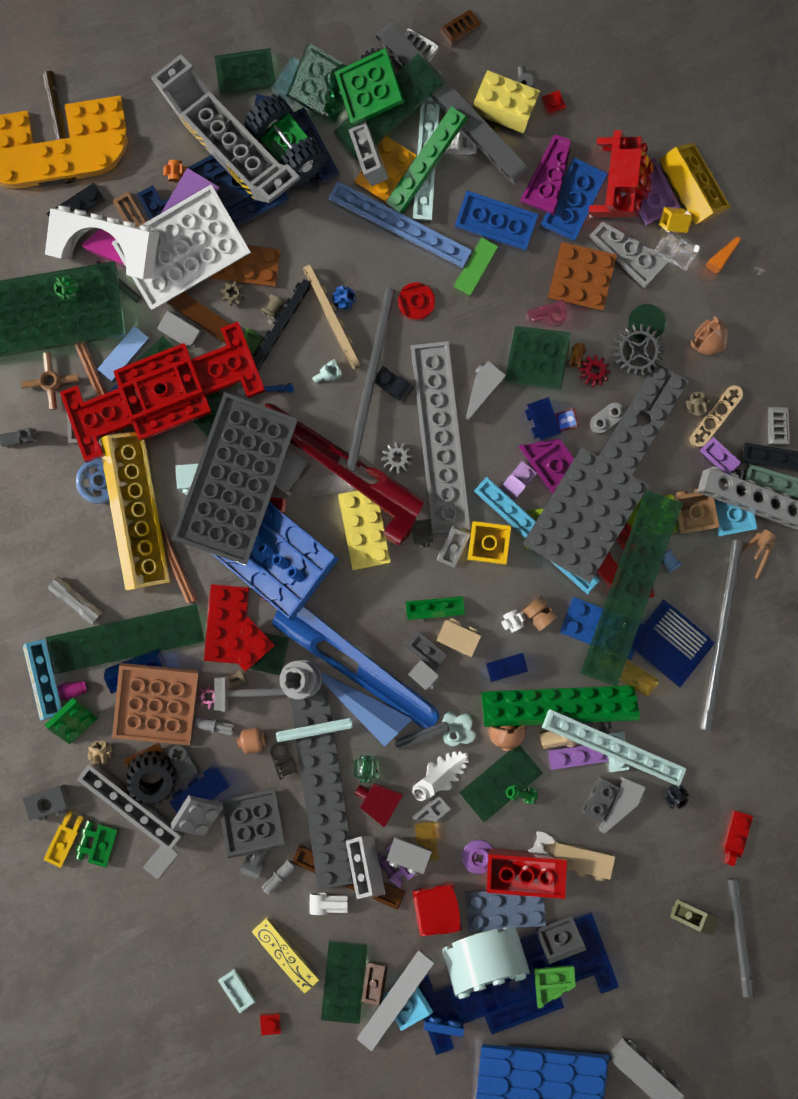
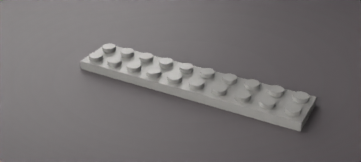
[411,341,471,535]

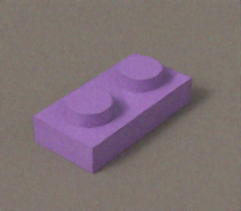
[700,437,741,474]

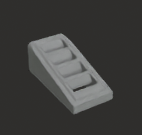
[767,407,790,446]

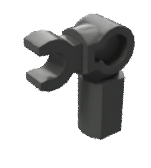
[0,428,38,447]

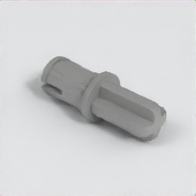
[195,717,234,736]
[262,859,296,895]

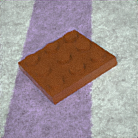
[548,242,617,311]

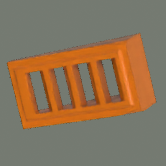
[705,237,741,274]

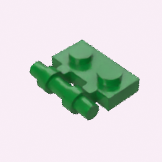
[76,820,118,868]

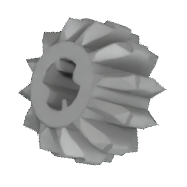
[381,442,414,475]

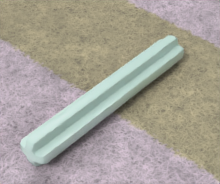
[276,718,353,742]

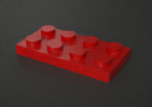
[204,584,250,664]

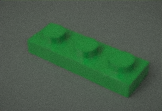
[405,596,465,620]

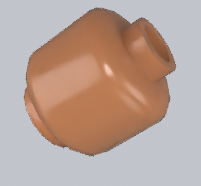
[237,727,267,754]

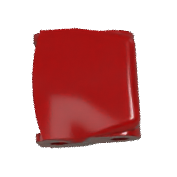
[412,882,462,936]

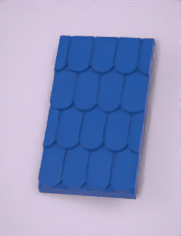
[212,502,339,621]
[476,1044,610,1099]

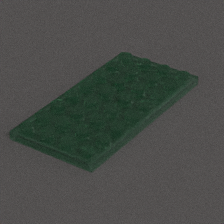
[0,261,126,357]

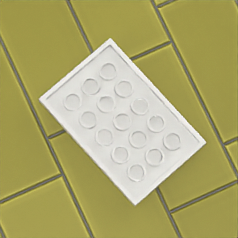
[112,185,251,310]

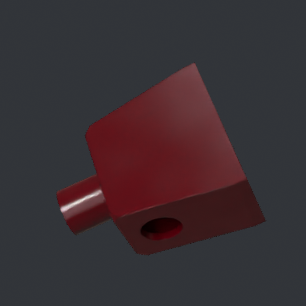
[354,783,403,828]

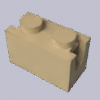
[436,618,481,657]

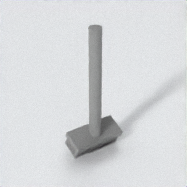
[214,676,287,712]

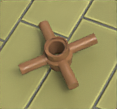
[21,352,79,410]

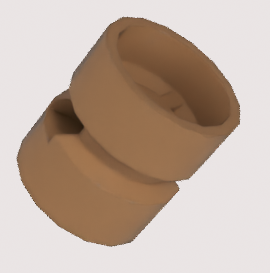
[522,595,558,631]

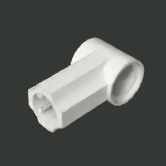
[310,893,348,915]

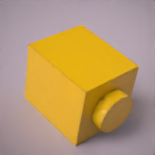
[659,207,692,233]

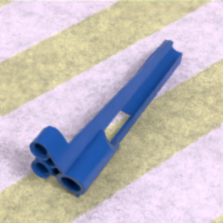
[272,606,440,729]

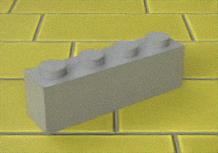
[608,1038,684,1099]

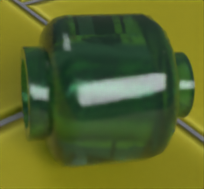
[353,755,379,783]

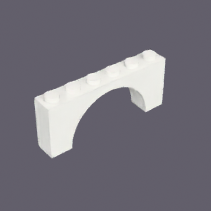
[45,205,159,279]

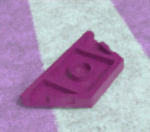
[518,439,574,495]

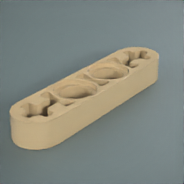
[690,385,743,448]

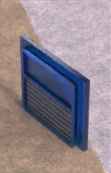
[628,599,715,688]

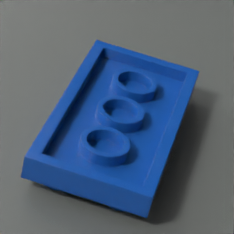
[540,157,608,242]
[454,190,538,251]
[559,597,645,661]

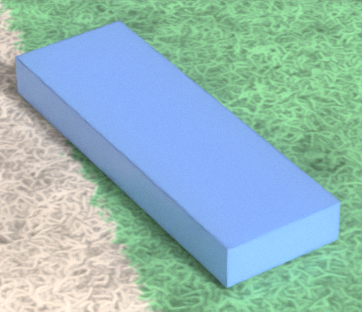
[97,326,149,382]

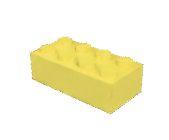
[338,490,391,571]

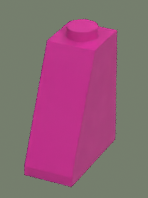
[82,229,126,269]

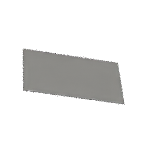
[143,846,178,880]

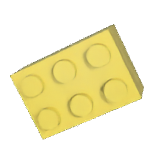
[473,70,540,133]

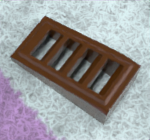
[440,10,481,47]

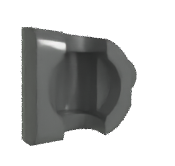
[517,66,534,88]

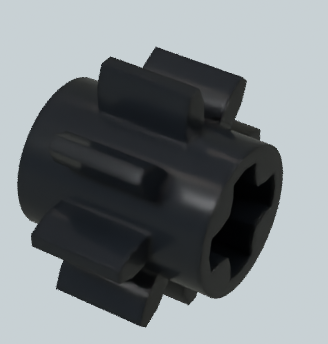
[664,785,689,809]

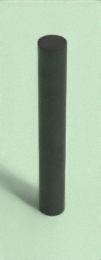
[93,260,141,303]

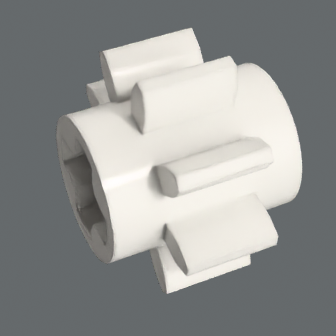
[501,609,526,632]

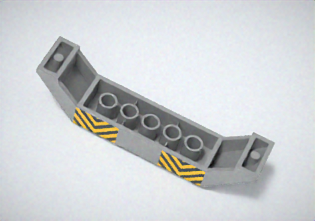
[151,54,300,203]

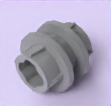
[280,660,322,699]

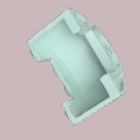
[442,927,530,999]

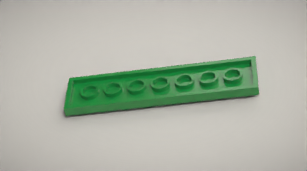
[481,685,640,727]

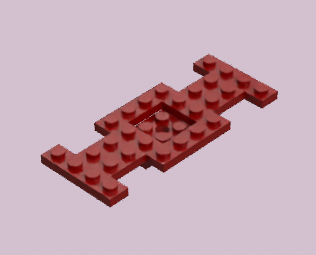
[59,322,266,463]

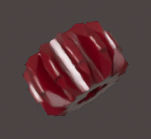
[578,355,611,388]

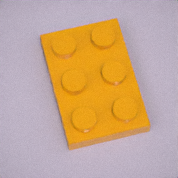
[354,135,417,204]

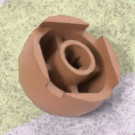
[691,317,729,356]
[488,725,527,751]

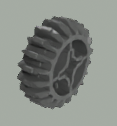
[613,324,665,376]

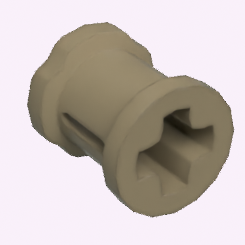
[261,294,285,320]
[228,669,248,690]

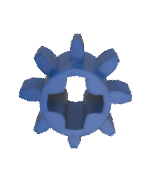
[332,285,356,310]

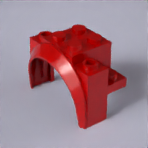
[589,130,654,218]

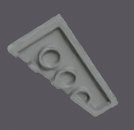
[589,222,671,288]

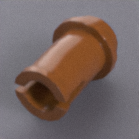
[569,343,586,368]

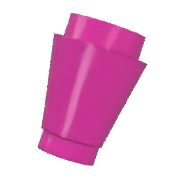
[57,681,87,702]

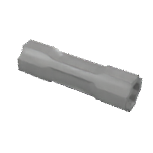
[48,576,103,625]

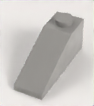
[349,122,389,186]
[465,361,506,421]
[599,776,646,833]

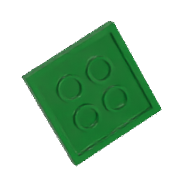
[335,48,404,126]

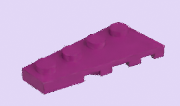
[520,134,572,215]

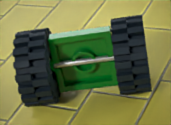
[244,94,328,186]

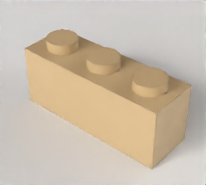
[553,841,615,882]

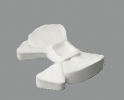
[528,831,555,856]

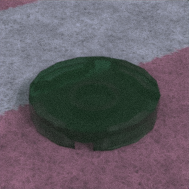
[627,304,666,342]

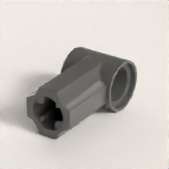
[240,850,270,880]

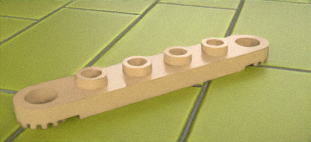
[303,264,360,369]

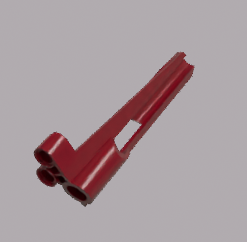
[264,403,425,546]

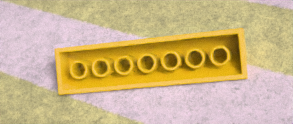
[99,432,170,590]

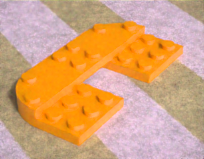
[0,95,128,189]

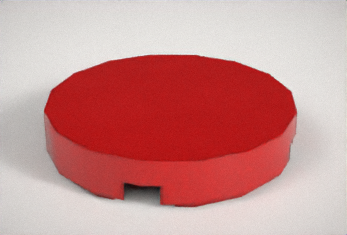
[398,282,435,321]

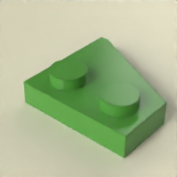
[534,965,576,1008]

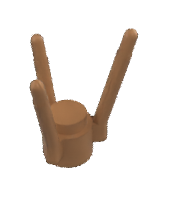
[742,530,777,579]

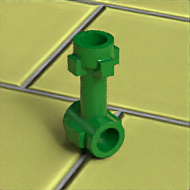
[506,785,538,804]

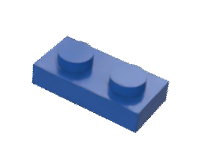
[423,1016,464,1037]

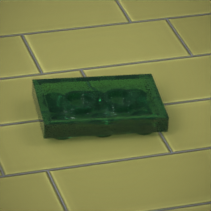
[214,48,276,95]

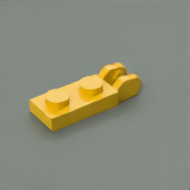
[43,810,84,868]

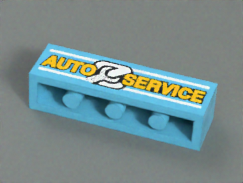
[23,639,61,721]

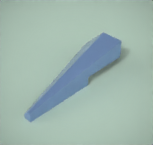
[321,673,412,747]

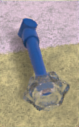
[238,383,294,399]

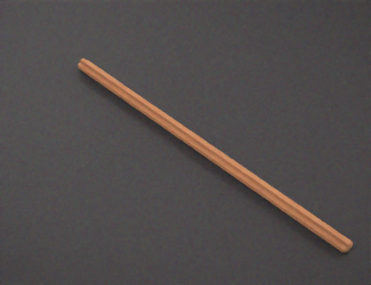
[68,324,197,604]

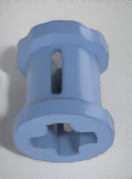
[657,548,683,573]

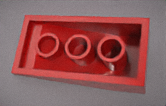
[486,848,567,899]

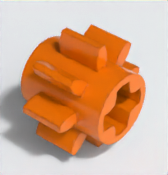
[163,160,187,183]

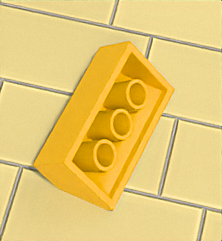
[659,143,731,225]

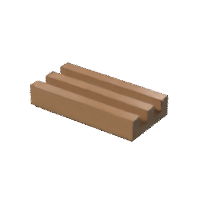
[113,191,147,227]

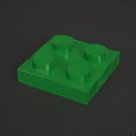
[44,698,98,744]

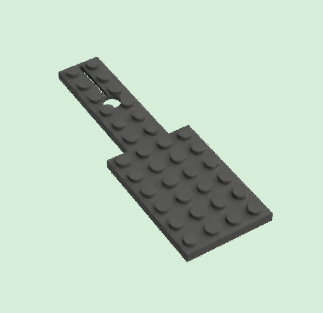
[523,363,689,584]

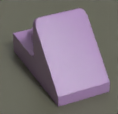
[500,461,537,501]

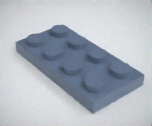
[465,890,546,932]

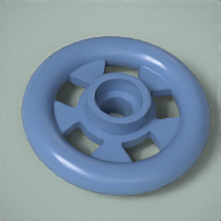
[76,458,110,504]

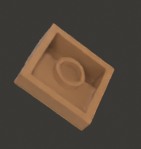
[672,489,719,535]

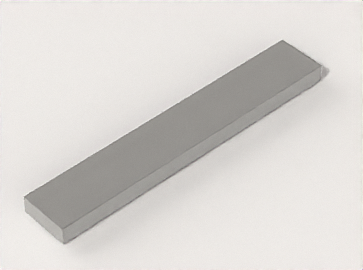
[357,949,436,1052]

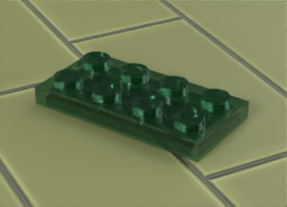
[459,745,543,822]
[321,940,367,1024]

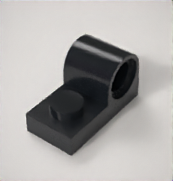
[375,366,414,404]

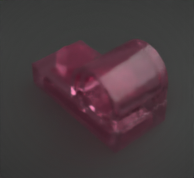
[525,299,567,327]

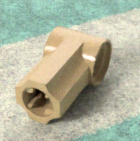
[540,731,579,749]

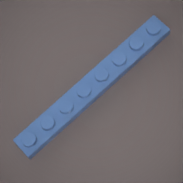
[329,181,472,268]

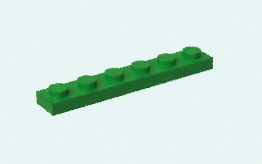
[386,106,468,214]

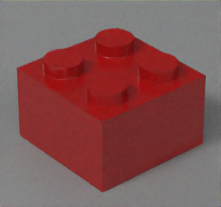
[219,617,276,672]

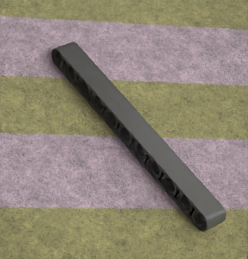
[375,22,529,184]

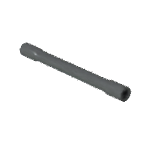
[728,878,755,997]

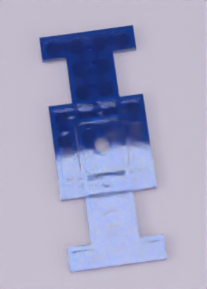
[418,912,619,1055]

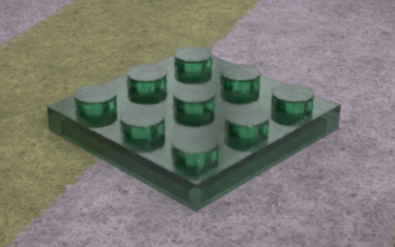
[286,43,347,123]
[505,326,572,390]

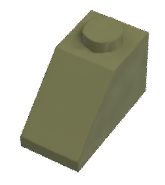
[670,899,720,935]

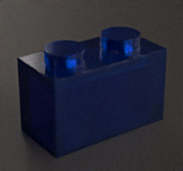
[524,397,562,442]
[484,653,528,682]

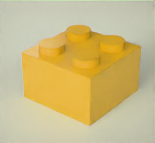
[467,521,511,566]

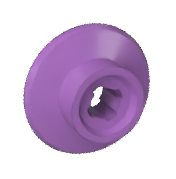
[462,840,494,875]

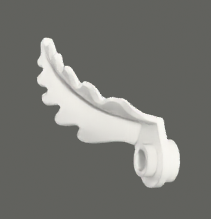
[412,751,469,801]

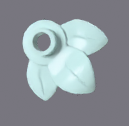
[442,711,477,747]

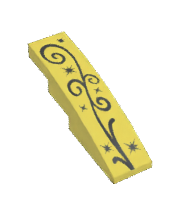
[252,919,320,994]

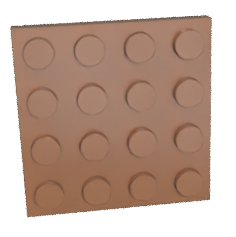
[112,663,198,746]

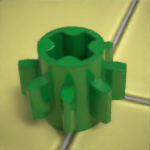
[54,275,79,300]

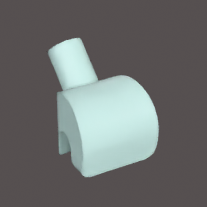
[313,359,342,384]

